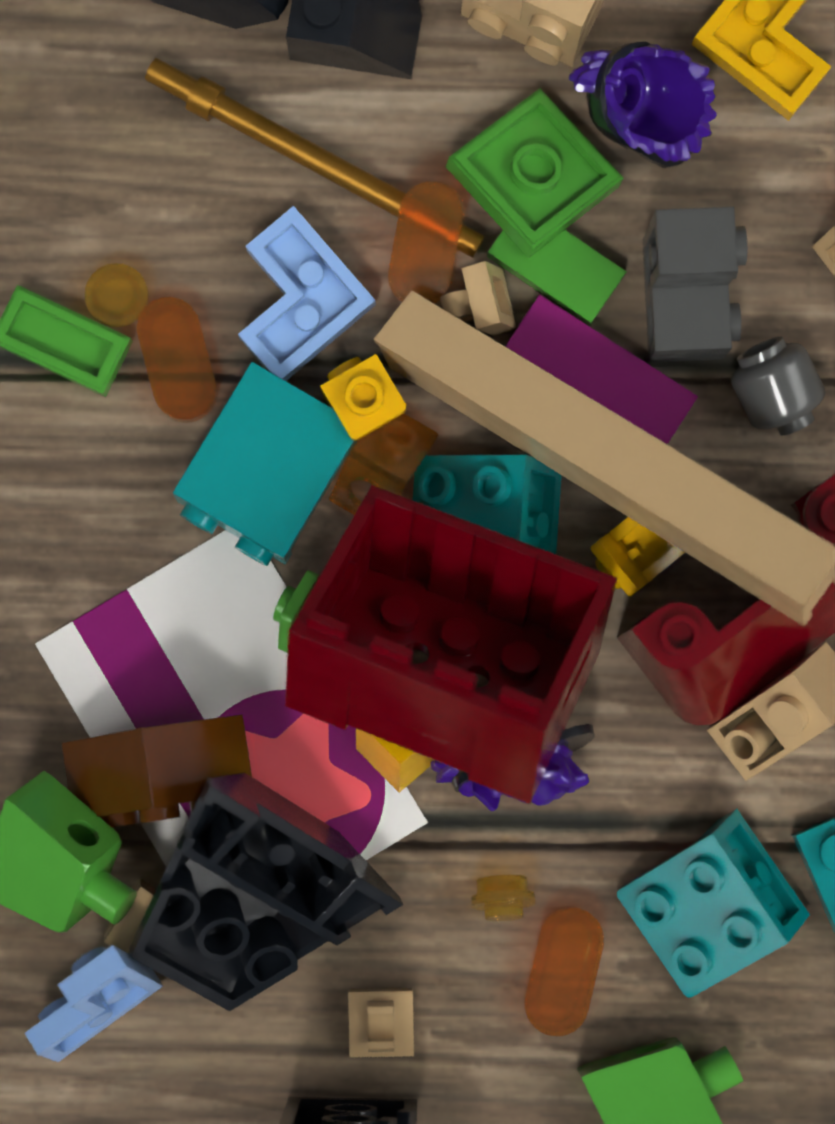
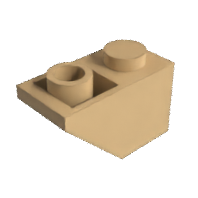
[707,642,835,781]

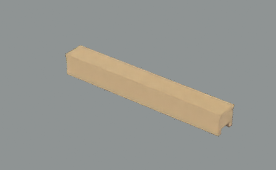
[373,290,835,627]

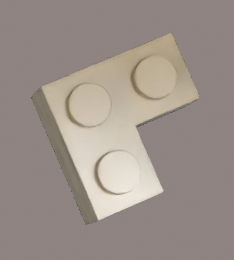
[461,0,604,67]

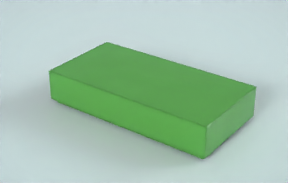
[487,230,627,327]
[0,285,133,397]

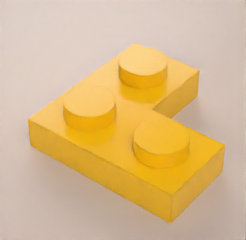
[691,0,832,121]

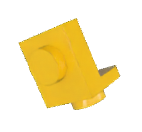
[320,354,406,441]
[590,517,686,597]

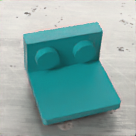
[413,455,562,554]
[617,809,810,998]

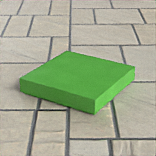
[445,88,623,258]

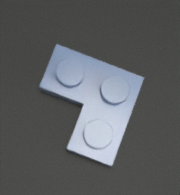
[238,206,376,381]
[24,945,163,1062]

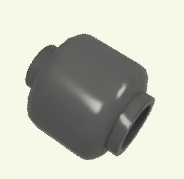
[731,336,826,436]

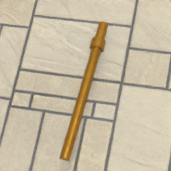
[145,58,485,258]

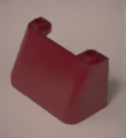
[617,473,835,726]

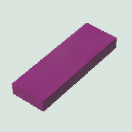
[505,295,699,444]

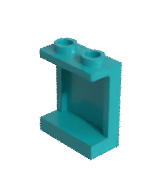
[173,362,362,566]

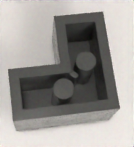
[642,207,748,362]

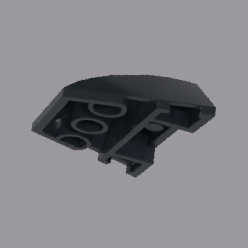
[129,773,403,1012]

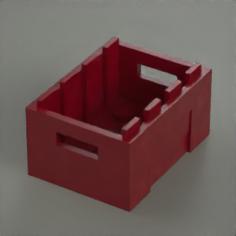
[285,485,617,804]

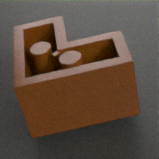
[62,714,252,827]

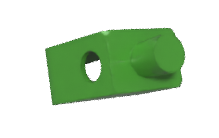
[0,771,137,932]
[577,1037,743,1124]

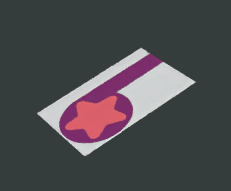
[35,530,428,867]

